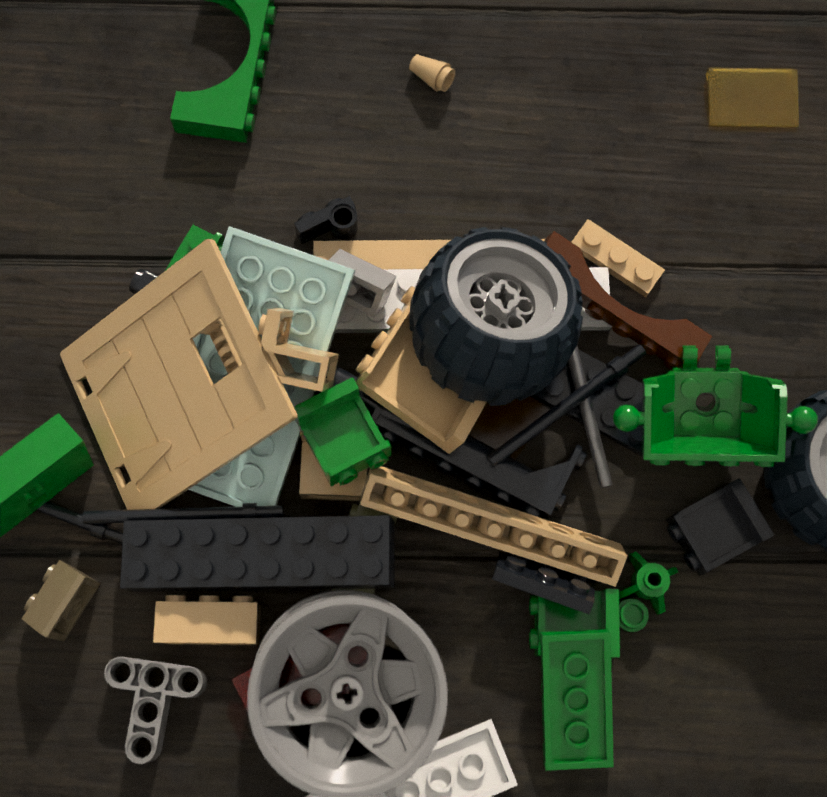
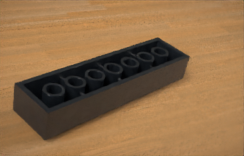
[120,515,395,592]

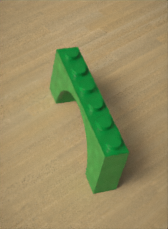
[170,0,276,143]

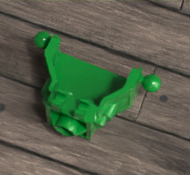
[613,345,818,467]

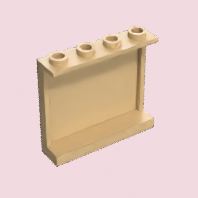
[355,286,486,454]

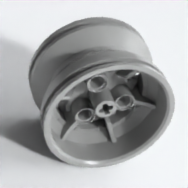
[248,590,447,797]

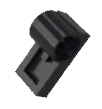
[294,196,358,244]

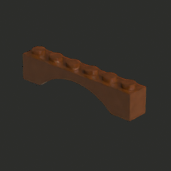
[544,231,712,370]

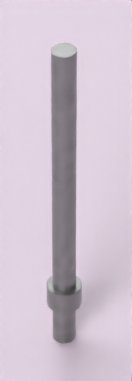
[568,346,613,489]

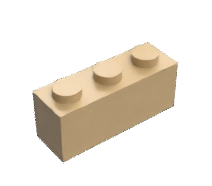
[153,595,261,645]

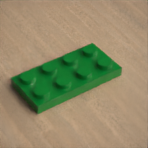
[540,629,614,771]

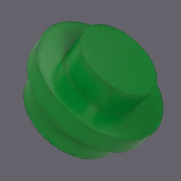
[619,598,649,632]

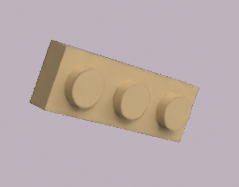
[572,219,665,297]

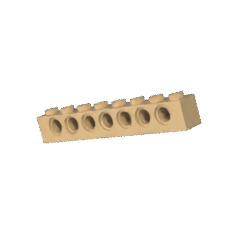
[360,466,628,587]

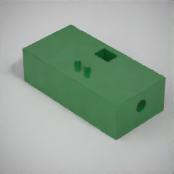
[0,413,94,537]

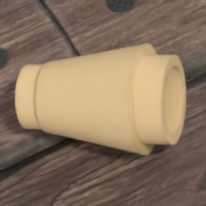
[409,54,455,92]

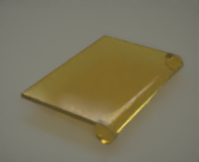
[706,67,799,127]

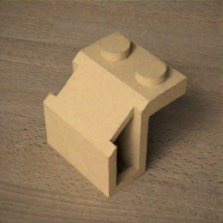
[258,308,339,392]
[299,430,367,501]

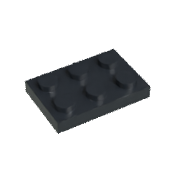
[492,550,595,615]

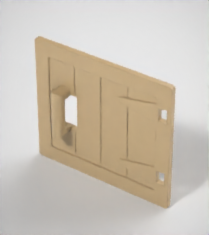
[60,239,297,510]

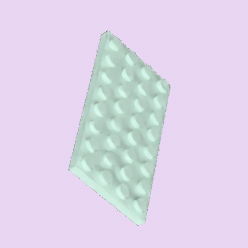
[188,226,356,507]

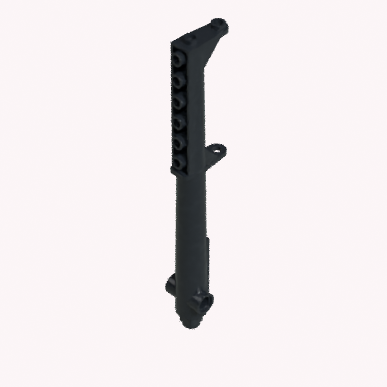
[129,269,587,519]

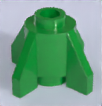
[619,551,678,615]

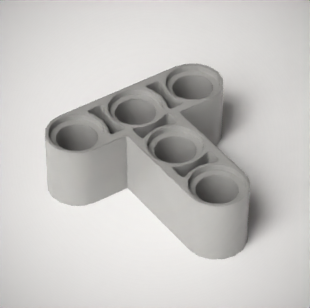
[104,657,208,764]

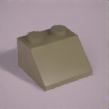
[22,560,101,641]

